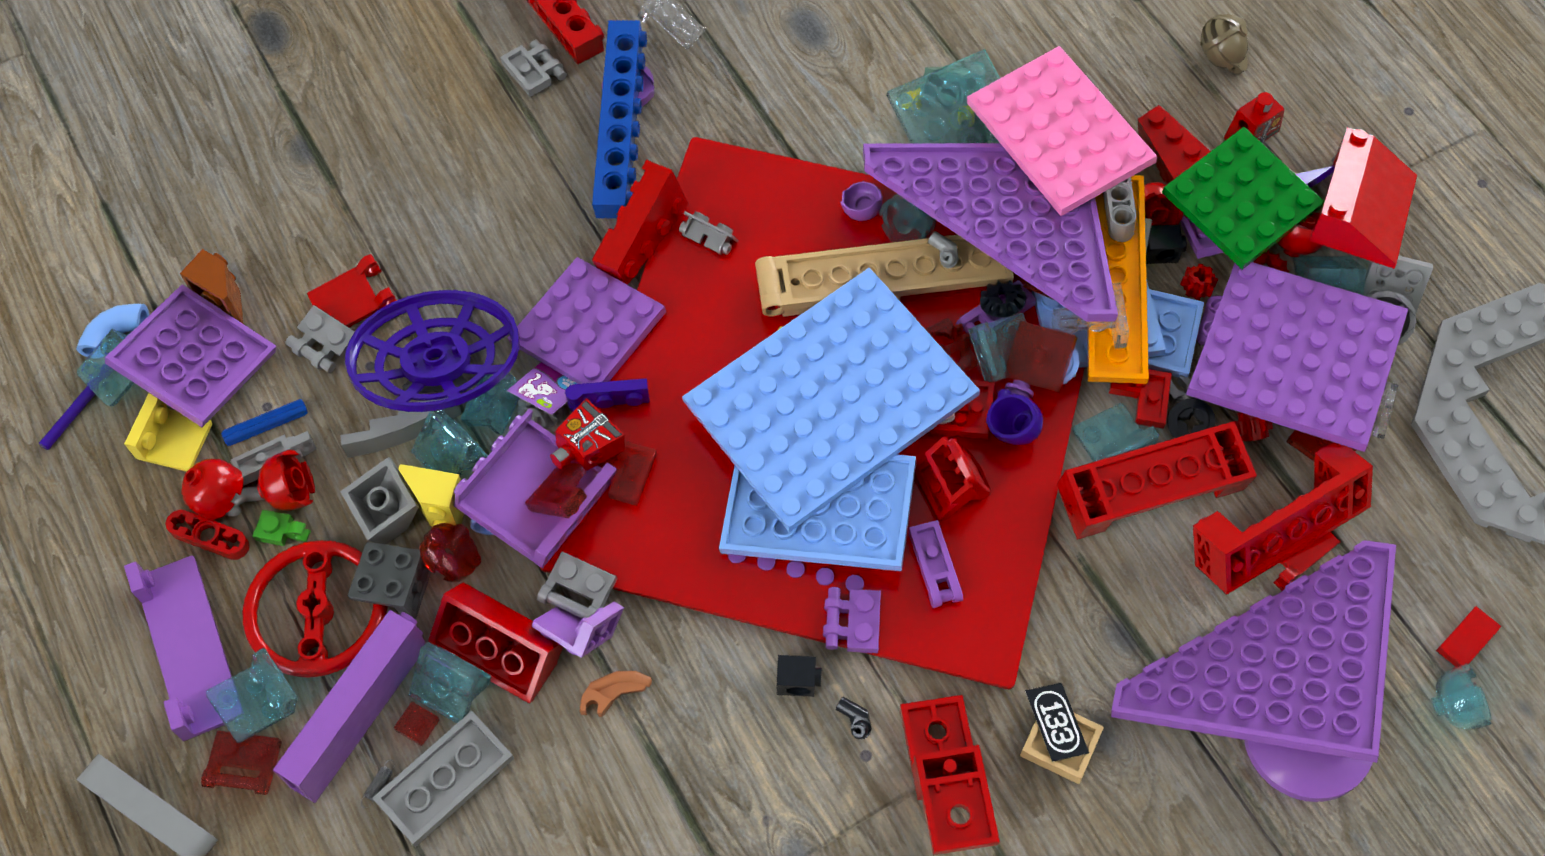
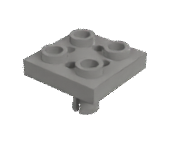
[1359,256,1433,311]

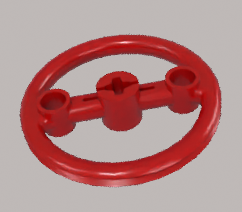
[242,540,388,677]

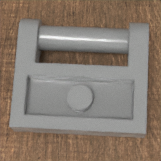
[537,552,617,619]

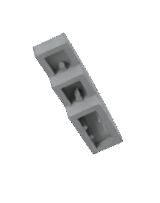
[340,397,461,458]

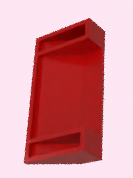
[1310,127,1417,269]

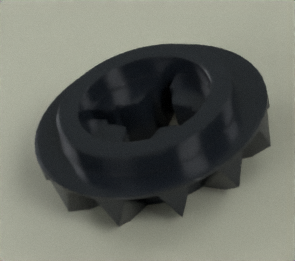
[980,280,1026,318]
[1168,399,1216,438]

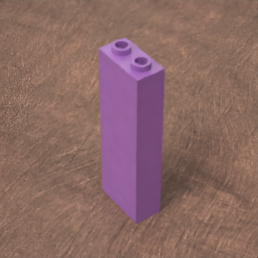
[273,610,427,803]

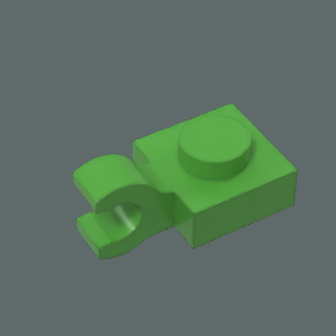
[253,510,311,546]

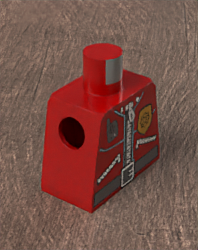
[1223,92,1285,143]
[550,399,625,471]

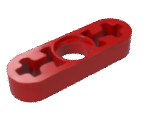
[166,510,250,560]

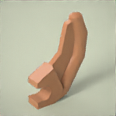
[580,671,652,717]

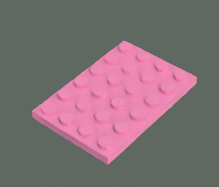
[967,46,1157,216]

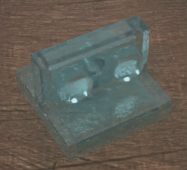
[411,410,488,477]
[408,642,492,723]

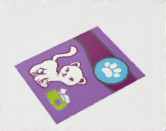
[507,362,577,415]

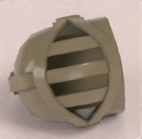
[1200,14,1248,74]

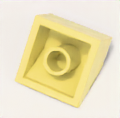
[398,464,464,532]

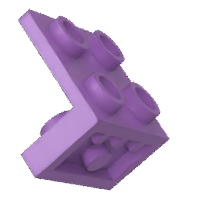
[532,602,624,658]

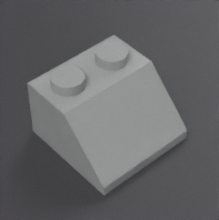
[340,457,419,545]

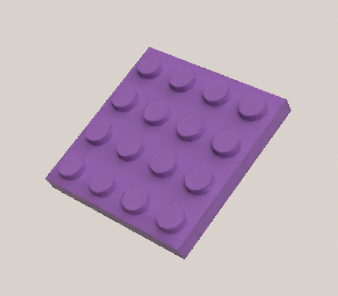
[508,257,666,384]
[105,284,276,427]

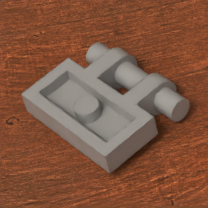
[500,39,567,97]
[285,305,355,373]

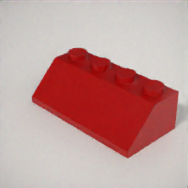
[427,582,563,704]

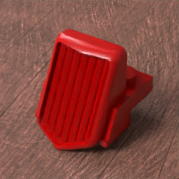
[915,436,990,520]

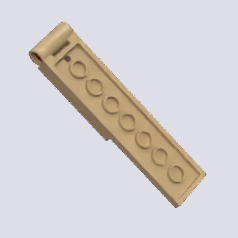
[755,235,1014,317]

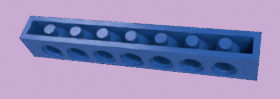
[592,20,647,218]

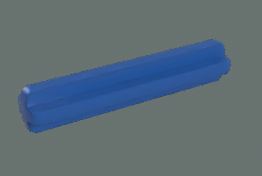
[221,399,308,446]

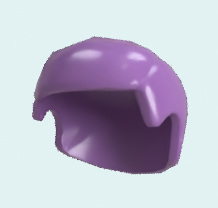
[840,181,883,221]

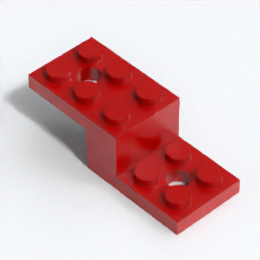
[900,695,1000,855]

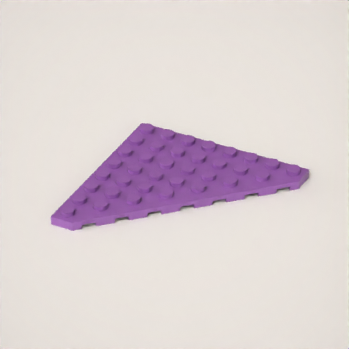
[863,143,1118,322]
[1111,540,1396,763]

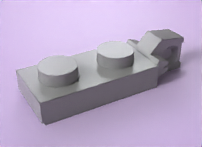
[230,431,316,486]

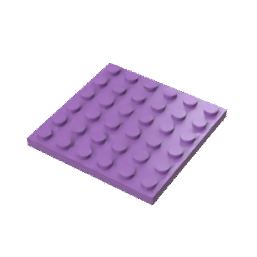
[1186,262,1408,452]

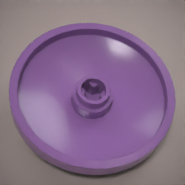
[1244,740,1373,802]

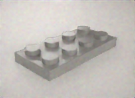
[372,711,514,847]

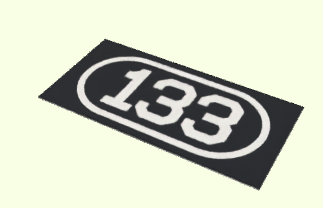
[1025,683,1089,762]

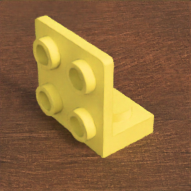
[124,393,213,472]

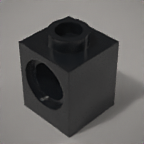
[1146,224,1187,264]
[777,655,822,697]

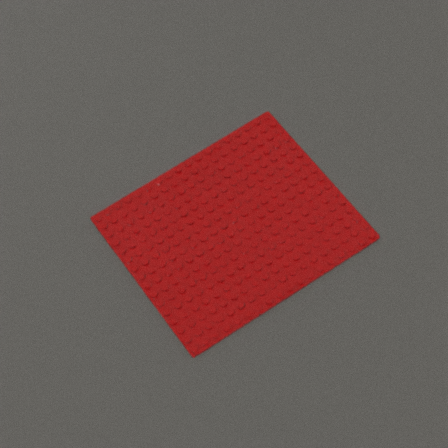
[540,137,1085,690]

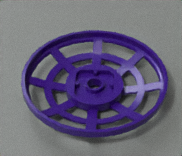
[345,290,520,412]

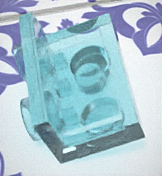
[460,372,519,434]

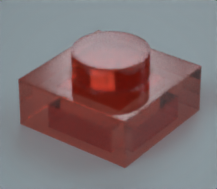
[394,701,440,746]

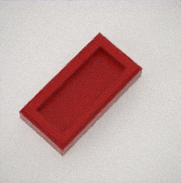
[1436,606,1502,672]

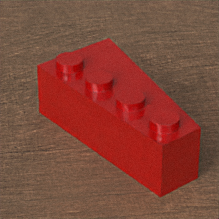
[1138,105,1211,218]

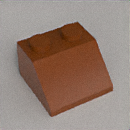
[180,249,243,324]

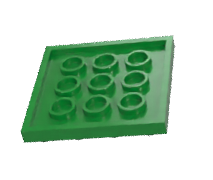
[1162,127,1324,270]

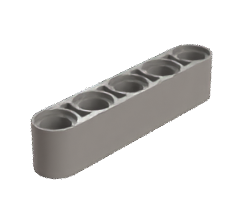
[1103,177,1136,242]
[76,753,218,856]

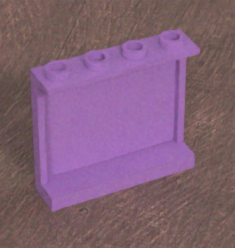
[453,409,617,569]

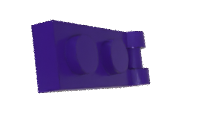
[565,378,650,412]

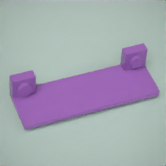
[124,556,244,741]

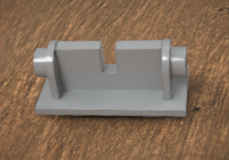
[679,211,739,255]

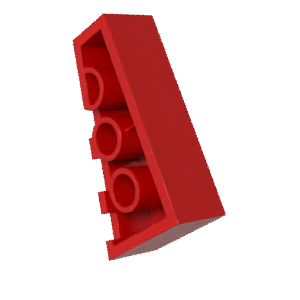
[592,160,689,285]

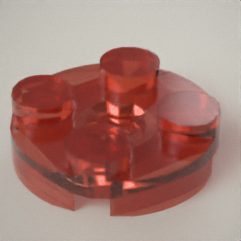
[420,523,481,582]

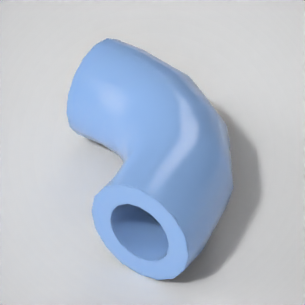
[76,303,149,359]

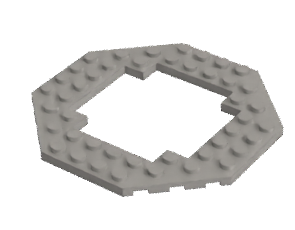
[1411,283,1545,545]

